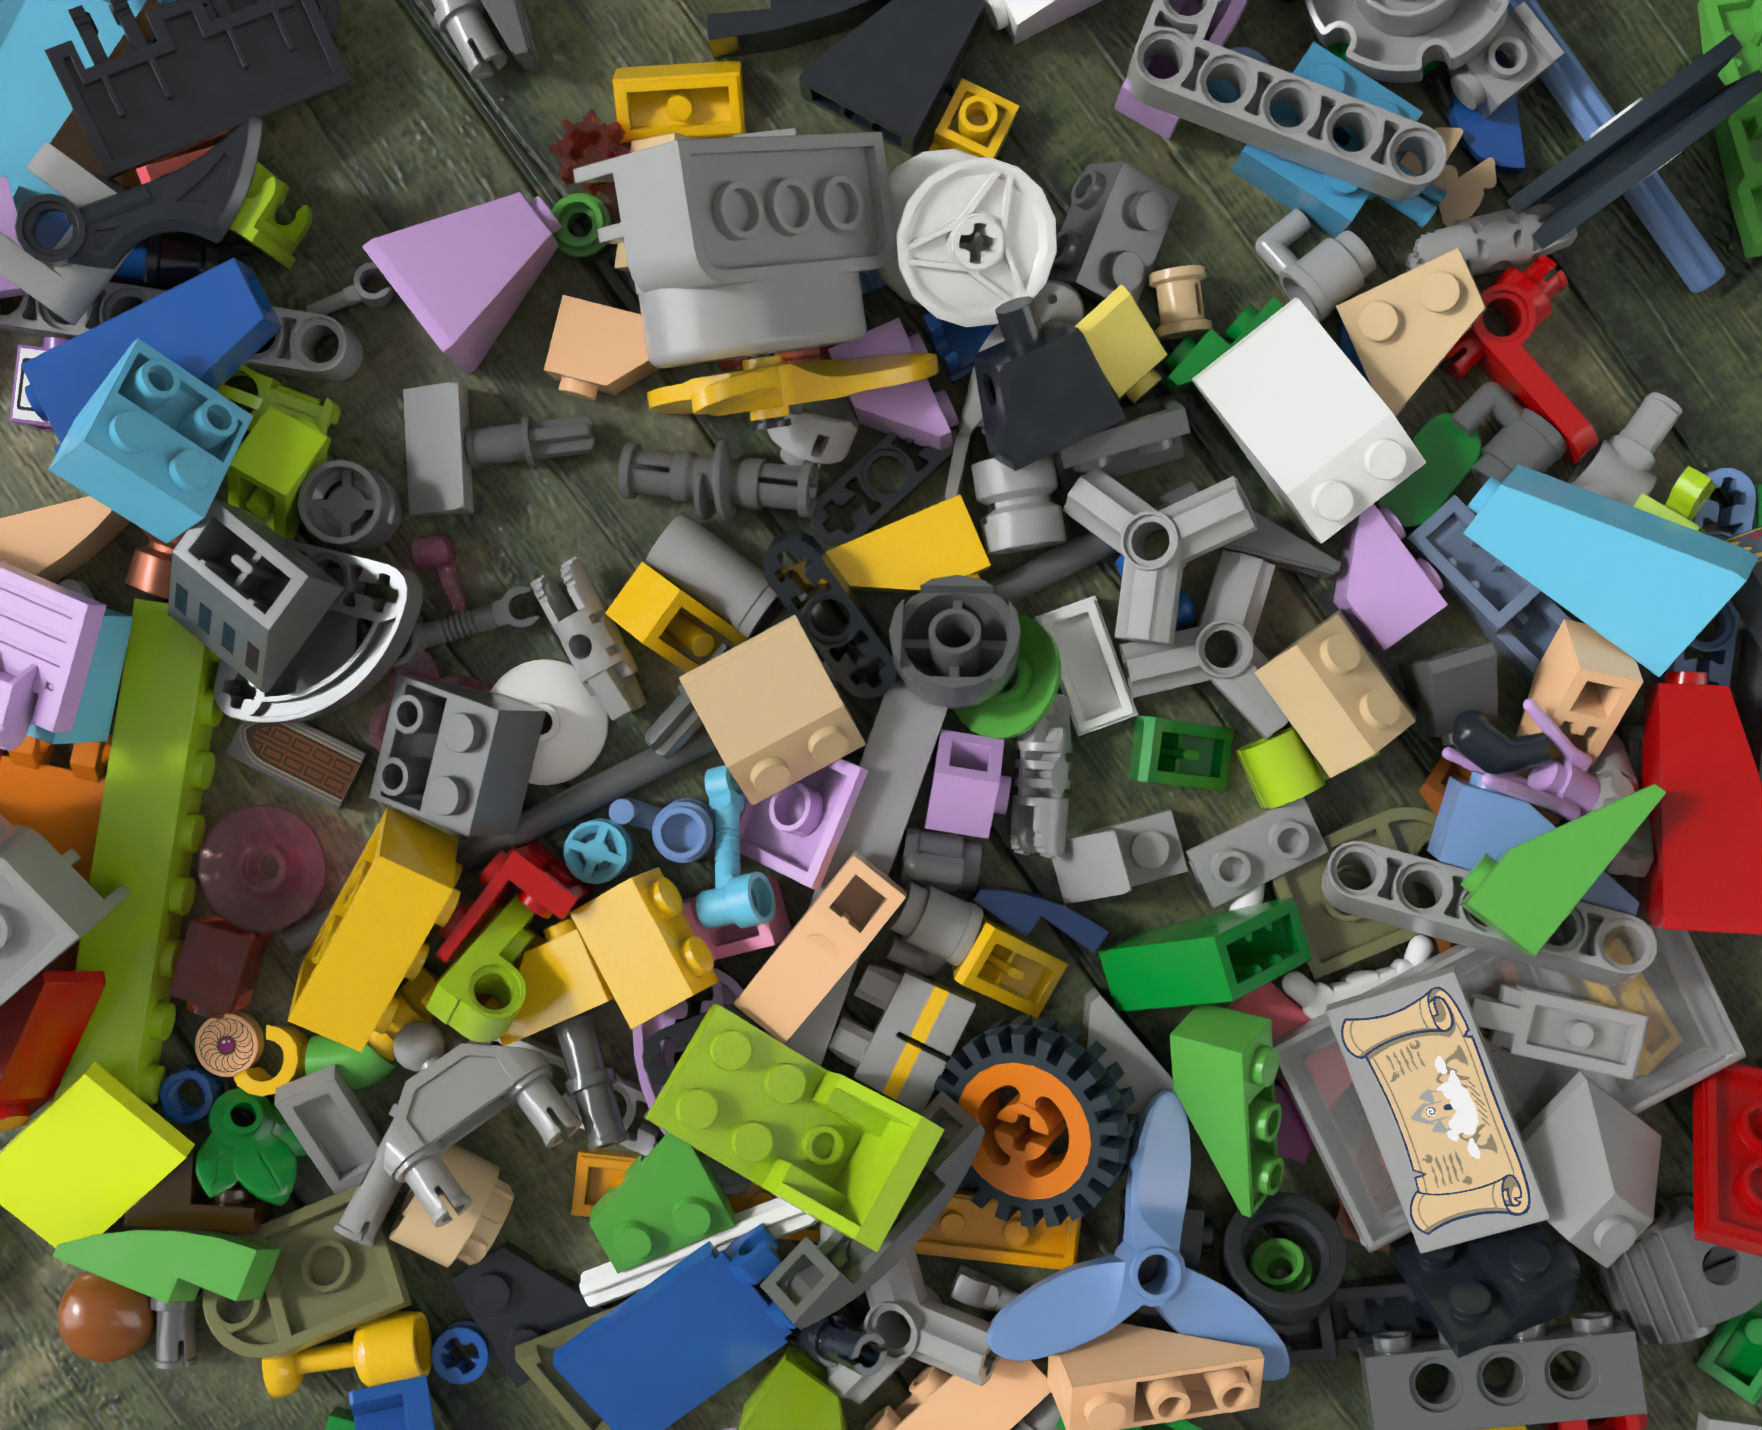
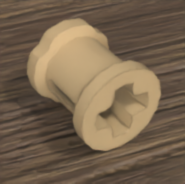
[1148,265,1213,341]

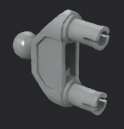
[384,1021,582,1227]

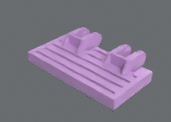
[0,560,107,751]

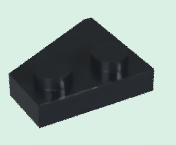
[450,1241,615,1388]

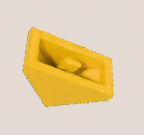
[952,914,1069,1018]

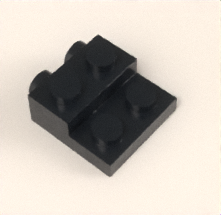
[1390,1221,1581,1358]

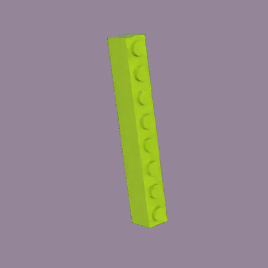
[55,598,224,1108]

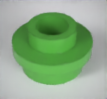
[551,193,613,258]
[1248,1238,1313,1294]

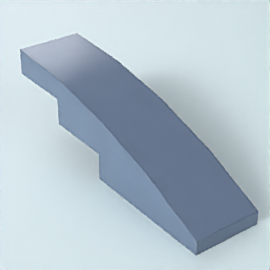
[1406,495,1571,686]

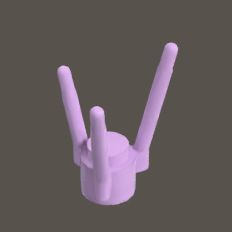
[1442,699,1600,822]

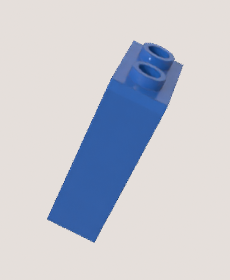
[20,258,283,454]

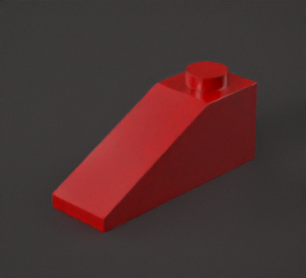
[0,971,106,1131]

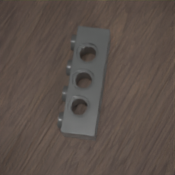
[1358,1311,1647,1430]

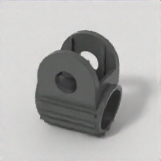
[1591,1193,1762,1346]

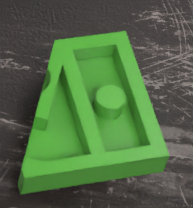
[589,1131,735,1274]

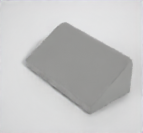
[403,382,474,516]

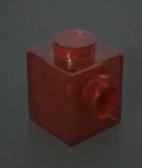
[168,915,271,1019]

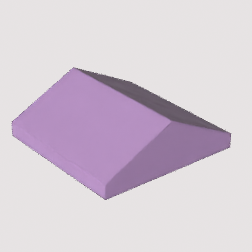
[739,758,869,891]

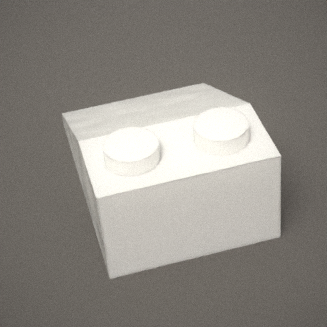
[1192,297,1426,544]

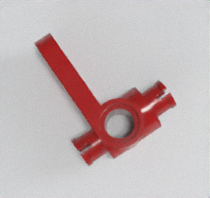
[1440,255,1599,463]

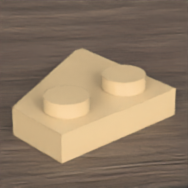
[1336,247,1486,416]

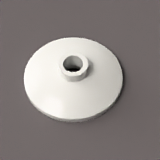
[490,659,609,785]

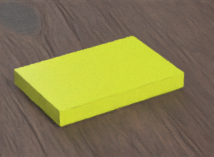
[0,1061,195,1248]

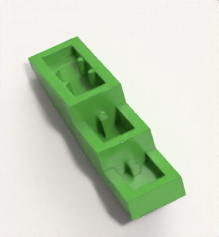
[1697,0,1762,258]

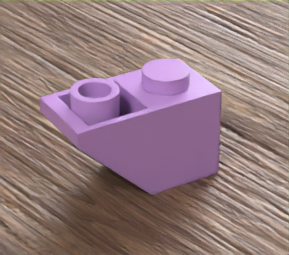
[828,317,959,451]
[1333,504,1448,652]

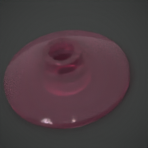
[198,804,327,932]

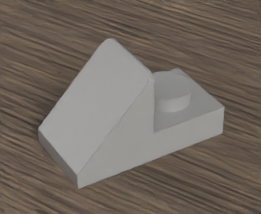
[1051,809,1188,904]

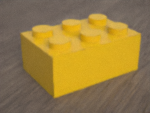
[288,806,463,1053]

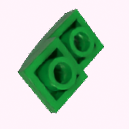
[1160,297,1284,395]

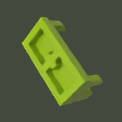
[229,162,313,269]

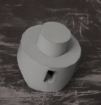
[767,397,858,469]

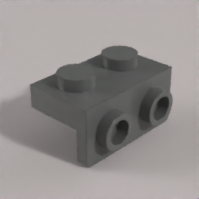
[1048,161,1180,304]

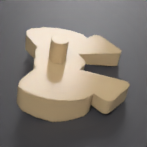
[1400,127,1497,227]

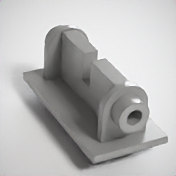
[1186,797,1329,908]

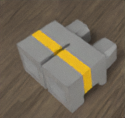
[827,962,976,1114]

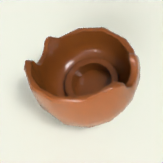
[57,1271,157,1363]

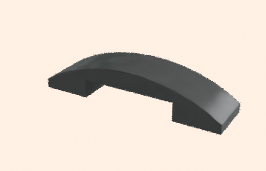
[760,1091,986,1330]

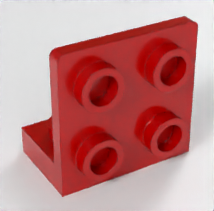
[435,841,597,963]

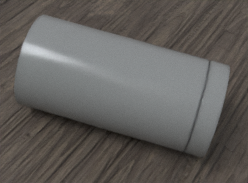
[645,512,779,639]

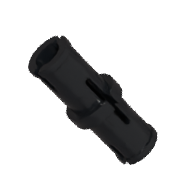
[786,1313,887,1376]

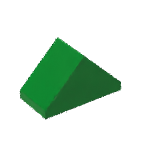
[1128,716,1234,791]

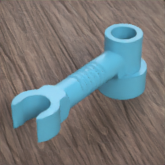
[696,765,775,929]

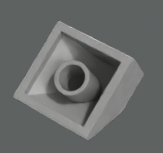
[1520,1071,1662,1269]

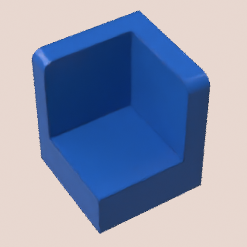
[348,1375,435,1430]

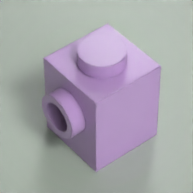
[925,729,1011,839]

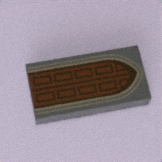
[225,698,371,810]

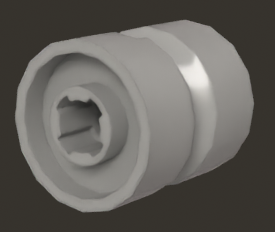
[971,454,1067,555]

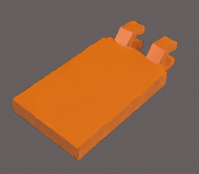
[0,733,113,971]

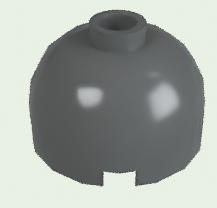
[889,575,1021,709]

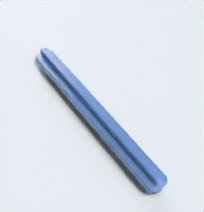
[1508,0,1725,293]

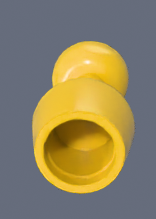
[262,1311,432,1398]

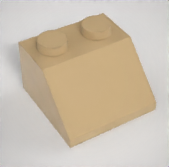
[1254,609,1416,778]
[679,615,866,806]

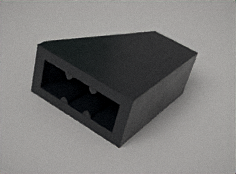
[799,0,986,156]

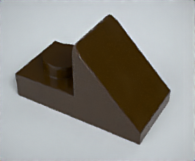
[124,1149,273,1234]

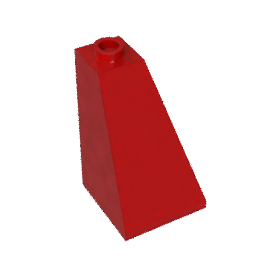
[1636,671,1762,935]

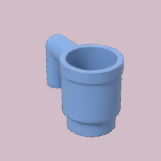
[609,797,716,863]

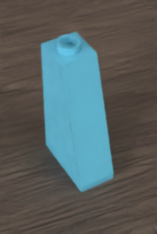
[1463,464,1758,677]

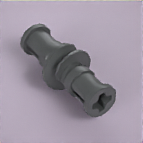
[618,438,819,523]

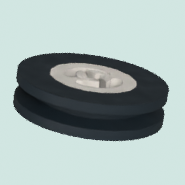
[1507,33,1762,249]

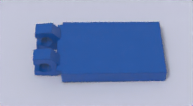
[553,1223,797,1430]

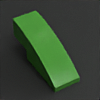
[52,1229,281,1304]

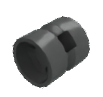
[297,460,403,551]

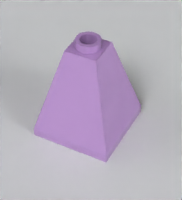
[362,192,562,375]

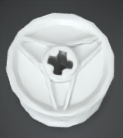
[877,149,1057,327]

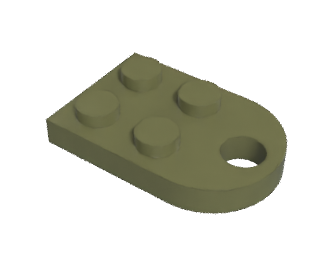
[1269,806,1469,980]
[203,1184,412,1360]

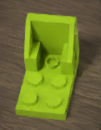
[645,1003,944,1252]

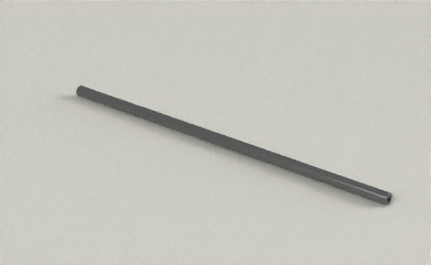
[282,481,1198,957]

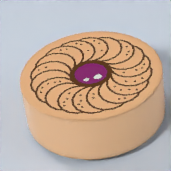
[195,1011,265,1077]

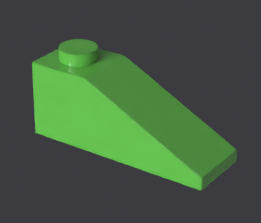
[1460,784,1667,956]

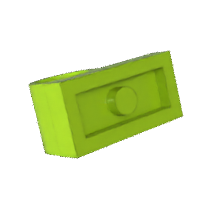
[1234,724,1380,809]
[425,892,536,1043]

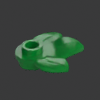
[195,1088,309,1206]

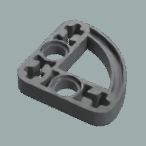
[214,537,423,723]

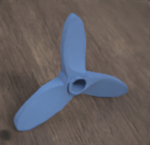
[986,1090,1290,1381]

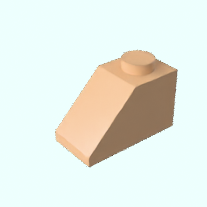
[544,295,660,401]

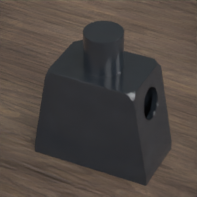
[974,296,1125,471]

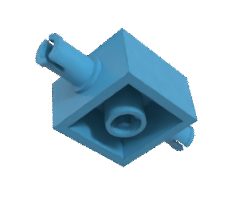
[1207,41,1447,238]

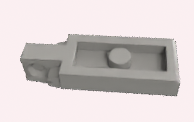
[1465,984,1650,1080]

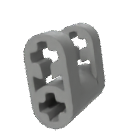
[0,141,136,326]

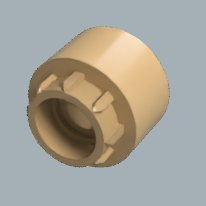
[388,1144,514,1267]

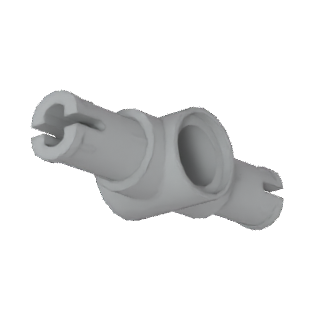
[1567,392,1682,507]

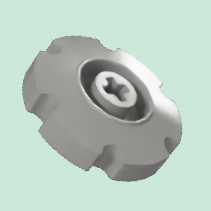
[1305,0,1509,83]

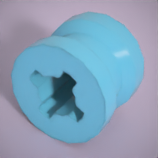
[563,818,634,884]

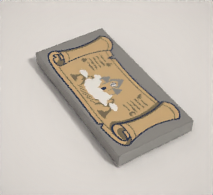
[1325,965,1550,1254]

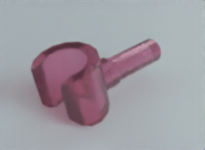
[412,534,471,614]

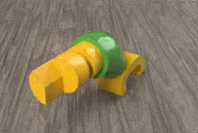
[234,967,439,1096]

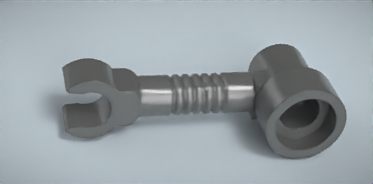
[368,586,543,667]

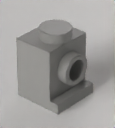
[1446,2,1565,120]

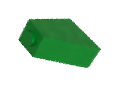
[1098,897,1312,1012]

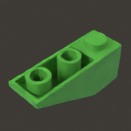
[1170,1004,1284,1218]

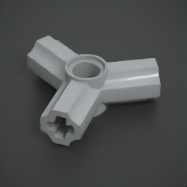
[1062,468,1259,645]
[1119,549,1289,739]
[826,1246,1001,1405]

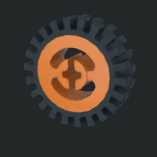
[930,1015,1138,1227]

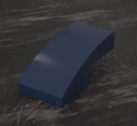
[971,884,1109,953]

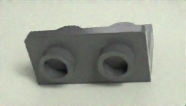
[1053,395,1191,491]

